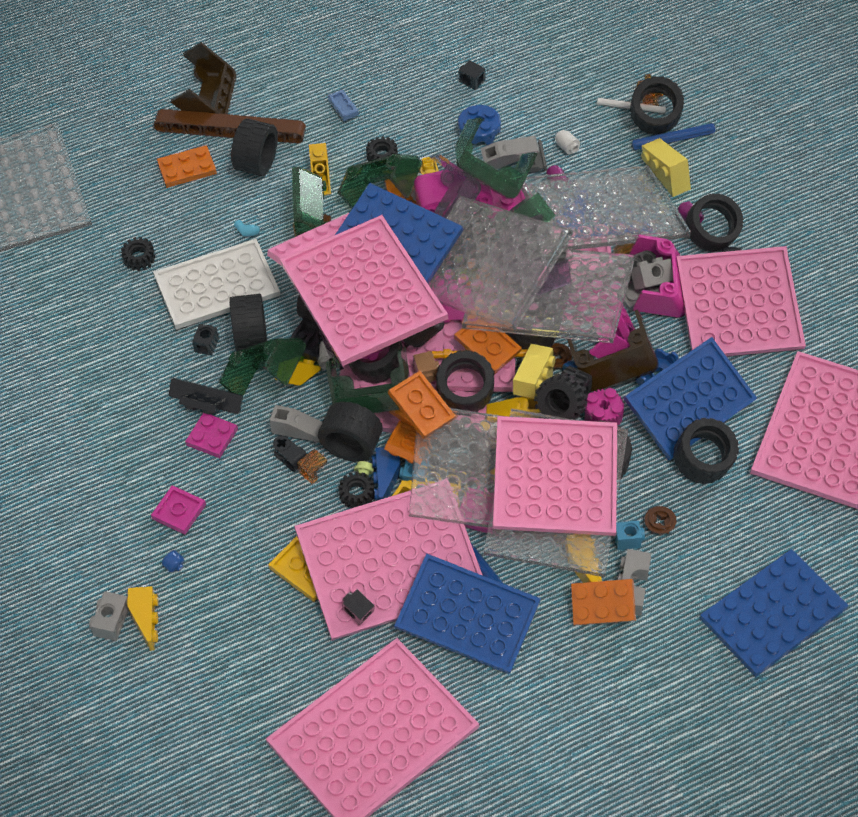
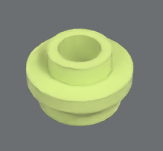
[354,461,374,477]

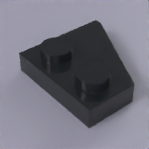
[285,318,320,362]

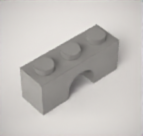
[618,549,652,616]

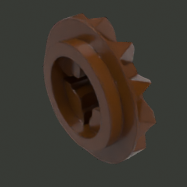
[550,343,572,370]
[644,506,677,536]

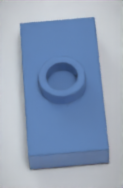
[328,89,359,121]

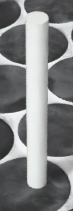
[597,98,666,114]

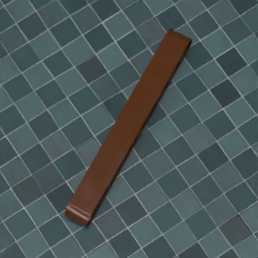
[153,109,306,144]

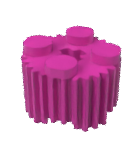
[584,388,624,425]

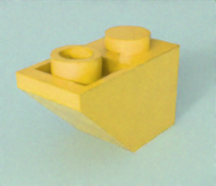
[275,356,321,386]

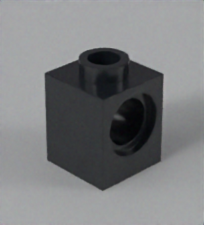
[458,60,486,90]
[192,324,219,356]
[342,589,375,625]

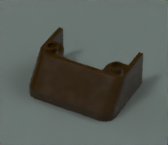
[171,42,236,114]
[566,309,659,393]

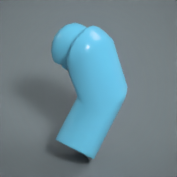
[234,220,260,237]

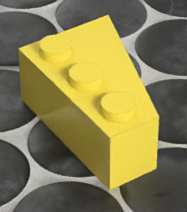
[641,138,691,197]
[513,344,555,399]

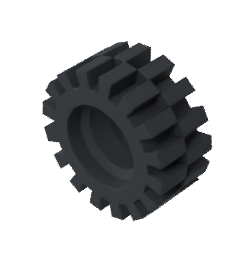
[366,136,398,169]
[121,237,155,271]
[338,472,375,509]

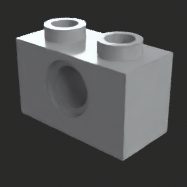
[630,257,673,290]
[89,591,129,641]

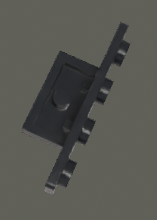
[168,378,243,414]

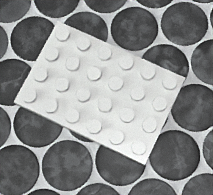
[153,239,281,330]

